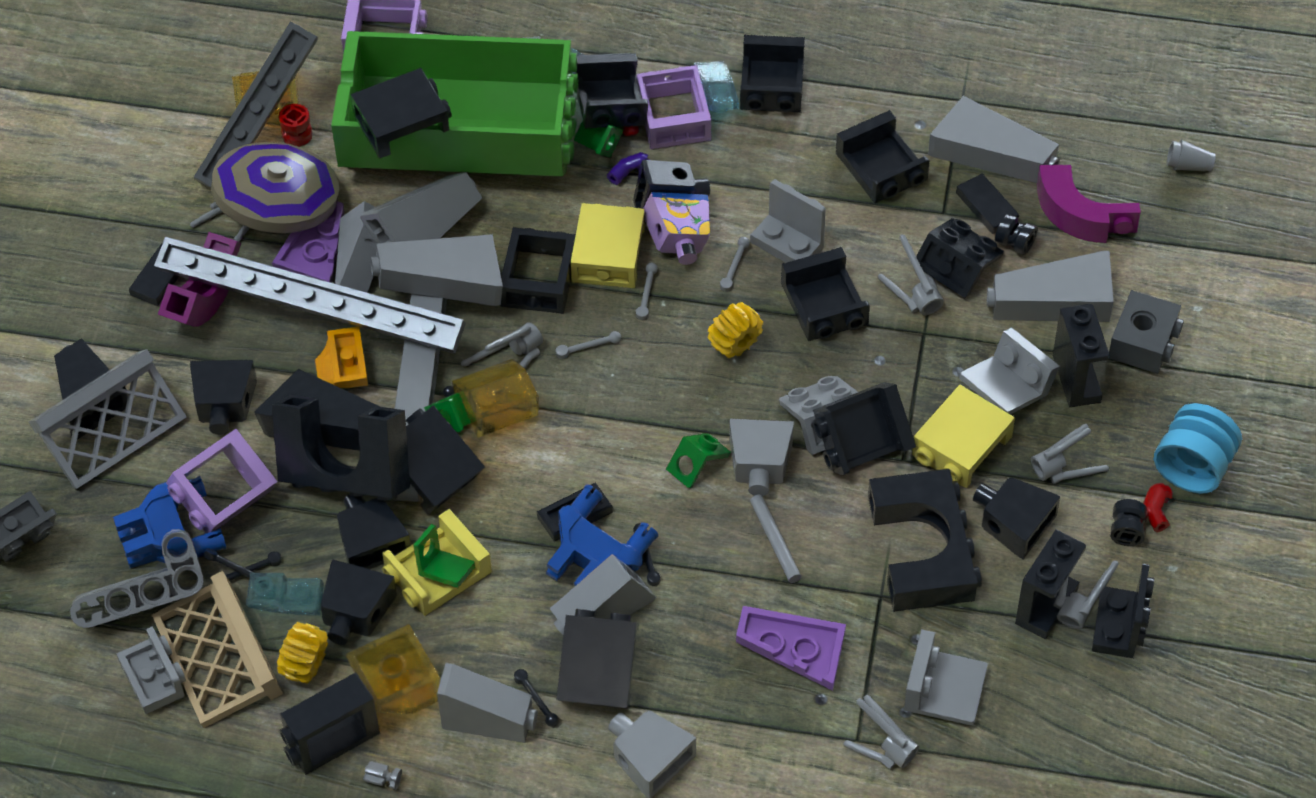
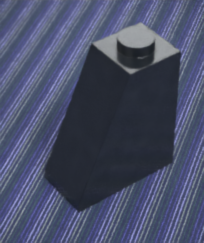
[54,338,128,440]

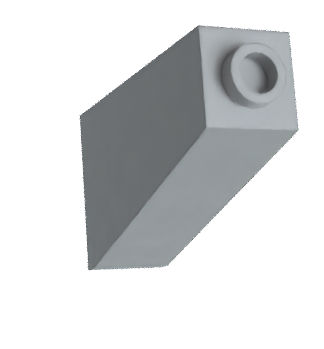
[928,96,1060,183]
[359,172,482,243]
[371,234,503,306]
[987,251,1114,322]

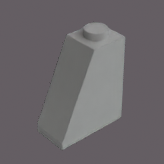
[550,554,656,636]
[437,663,538,743]

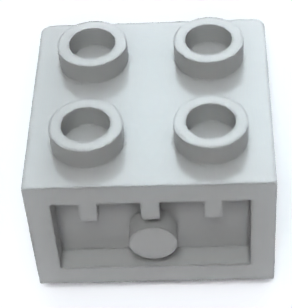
[750,179,826,263]
[959,327,1060,415]
[779,376,857,455]
[904,629,988,725]

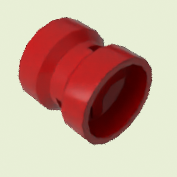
[278,104,313,147]

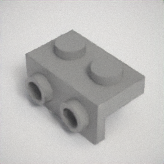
[116,626,186,714]

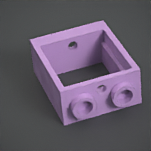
[341,0,427,54]
[637,65,711,149]
[166,429,278,534]

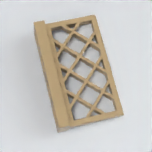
[152,571,283,728]

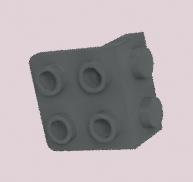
[0,491,57,562]

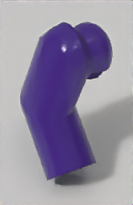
[607,152,650,185]

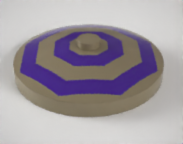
[211,142,339,233]

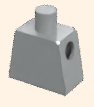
[729,419,794,496]
[608,711,696,798]

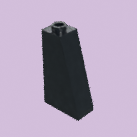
[254,369,380,451]

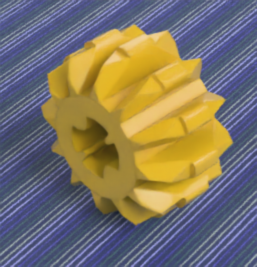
[708,302,763,358]
[277,622,328,683]

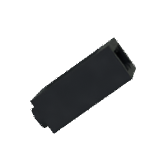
[500,227,576,314]
[279,672,380,775]

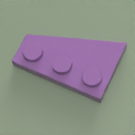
[736,606,846,691]

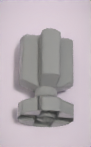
[363,761,402,790]

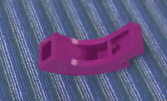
[1037,165,1141,243]
[158,232,242,327]

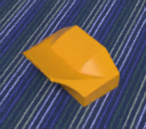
[315,326,368,388]

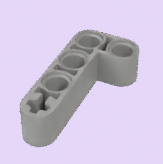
[70,529,203,628]

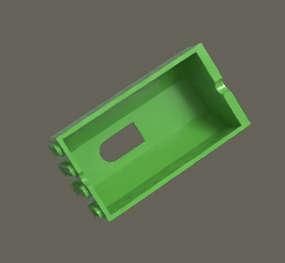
[331,31,578,176]

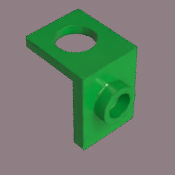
[574,120,624,158]
[424,393,470,432]
[666,433,731,488]
[413,524,475,588]

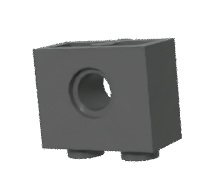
[1109,290,1184,374]

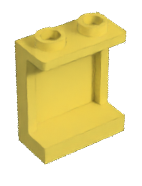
[571,203,645,288]
[912,385,1015,488]
[382,509,492,616]

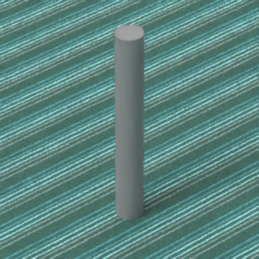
[750,494,801,583]

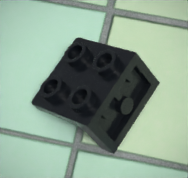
[916,218,1004,298]
[1091,563,1155,659]

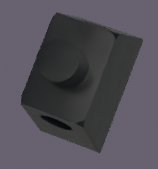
[633,160,710,223]
[190,360,257,435]
[972,477,1060,559]
[337,495,411,569]
[320,559,397,645]

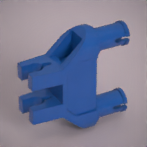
[113,476,227,568]
[546,485,659,586]

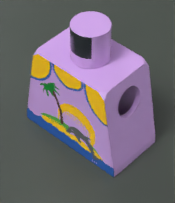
[643,192,710,265]

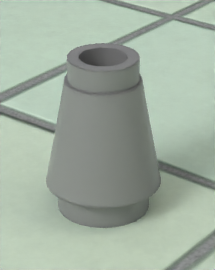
[1167,140,1216,172]

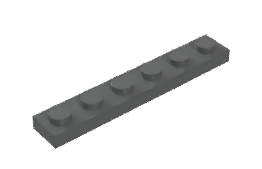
[194,21,318,189]

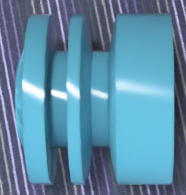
[1153,403,1242,494]

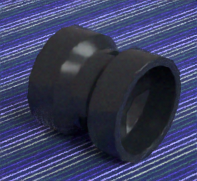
[995,213,1038,255]
[1110,499,1147,546]

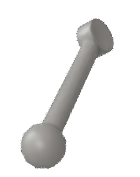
[720,237,750,292]
[636,263,658,320]
[556,331,622,359]

